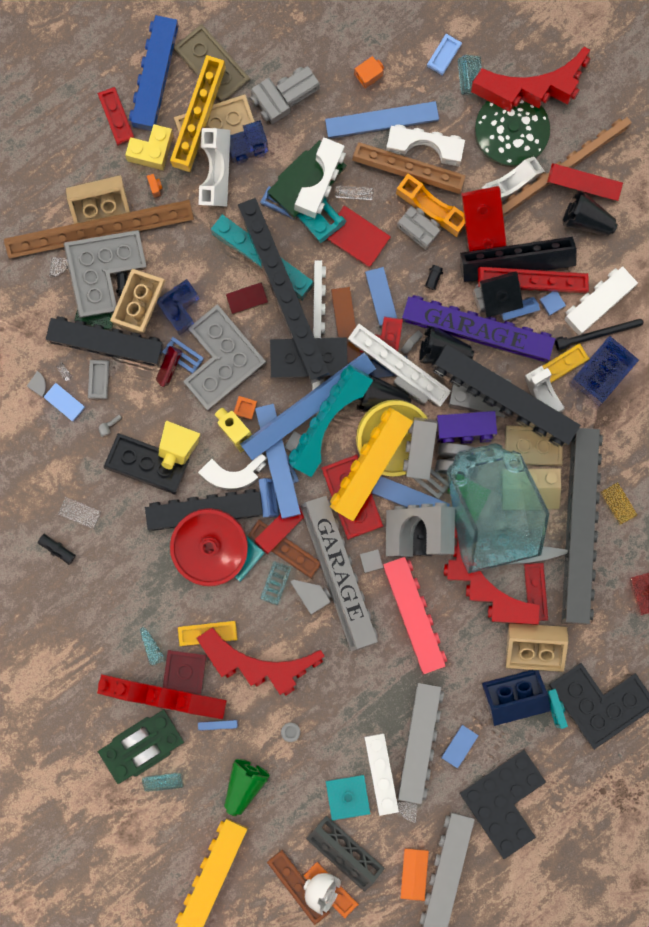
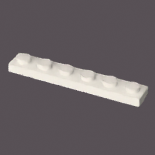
[347,324,451,407]

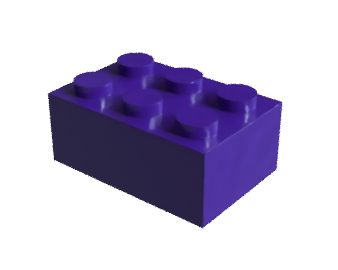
[436,411,497,445]

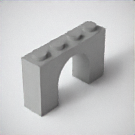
[386,503,455,558]

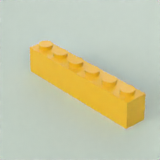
[170,55,226,172]
[329,407,414,521]
[175,818,248,927]

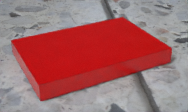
[326,206,391,268]

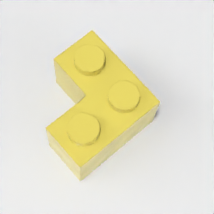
[125,124,174,171]

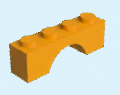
[396,174,465,237]

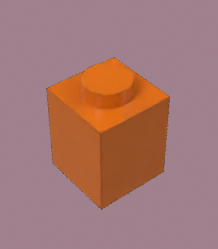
[354,56,384,89]

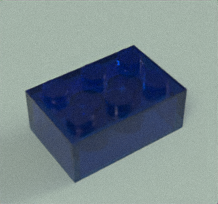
[570,336,639,407]

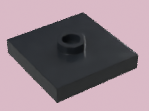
[479,271,523,318]

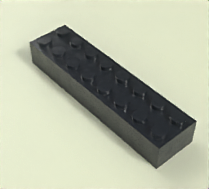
[430,344,581,447]

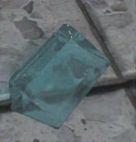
[458,55,482,95]
[142,773,183,792]

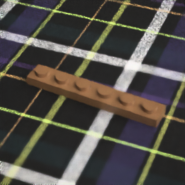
[352,142,466,194]

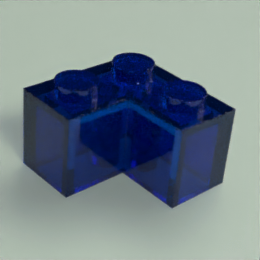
[230,120,269,163]
[157,279,199,335]

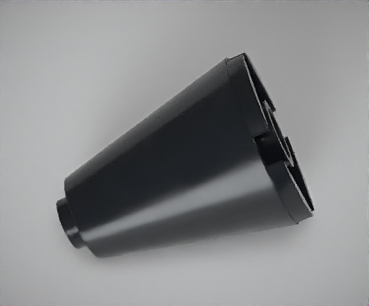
[563,191,618,236]
[419,326,474,364]
[357,374,411,412]

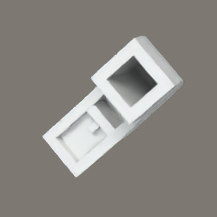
[482,157,545,202]
[525,366,565,413]
[198,454,267,490]

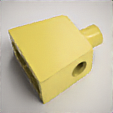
[215,408,252,453]
[158,421,200,470]

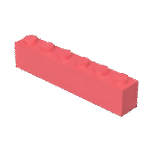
[383,557,447,675]

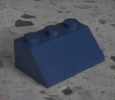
[482,670,551,726]

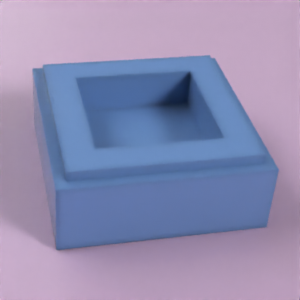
[539,292,566,316]

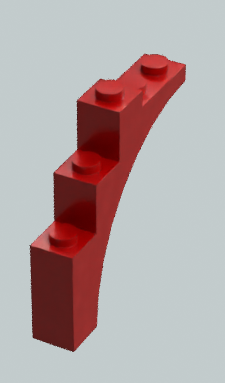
[471,47,591,112]
[444,522,540,625]
[196,627,325,696]
[97,674,227,719]

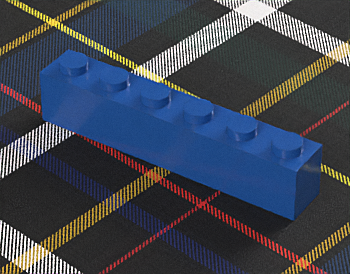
[129,15,179,131]

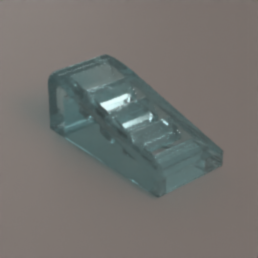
[260,561,292,605]
[140,627,166,666]

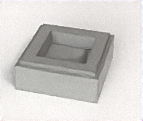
[360,549,383,573]

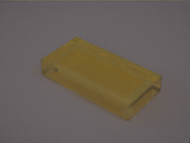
[601,482,637,525]

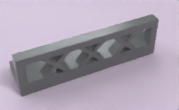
[306,816,385,892]

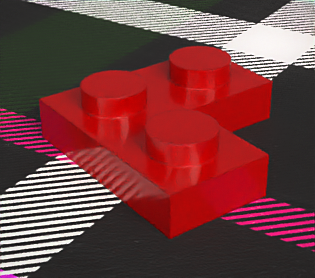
[360,316,403,353]

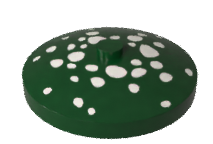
[475,100,550,167]

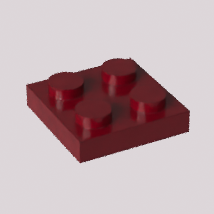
[163,650,207,694]

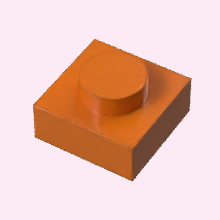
[147,174,163,198]
[234,396,257,421]

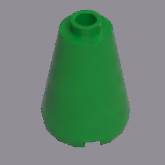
[224,759,270,816]

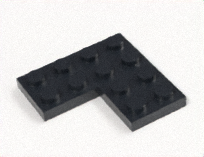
[549,663,649,750]
[459,749,546,859]

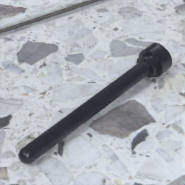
[555,319,644,353]

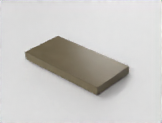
[173,24,250,102]

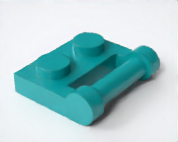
[297,197,346,244]

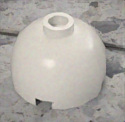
[304,873,341,915]

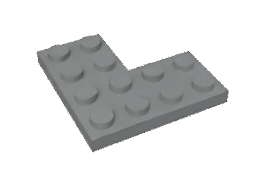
[64,230,146,318]
[183,304,266,411]

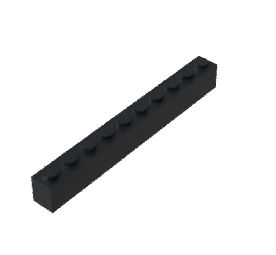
[238,198,329,384]

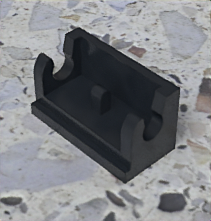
[413,520,432,557]

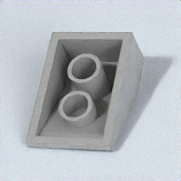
[448,378,511,418]

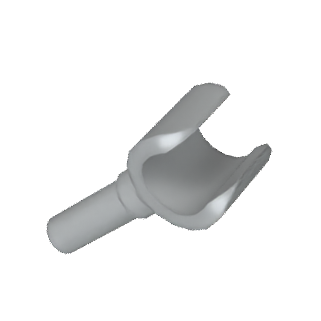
[99,415,122,437]

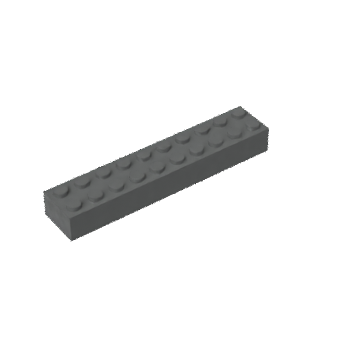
[561,428,603,625]

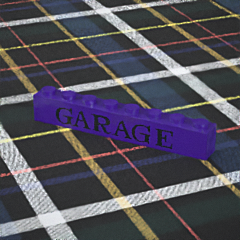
[402,295,555,363]

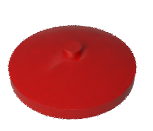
[170,508,248,586]

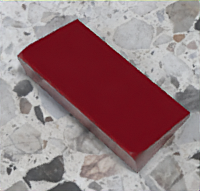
[226,282,268,314]
[156,346,182,387]

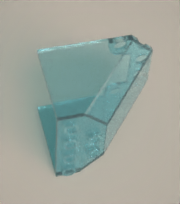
[447,443,550,574]

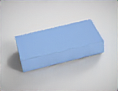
[427,34,462,76]
[44,383,85,422]

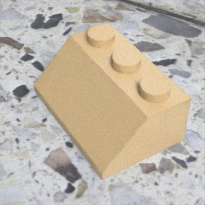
[66,175,130,224]
[110,269,166,333]
[501,469,561,510]
[506,623,568,672]

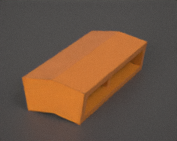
[400,848,429,901]

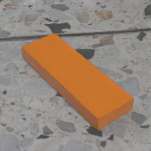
[303,862,359,918]

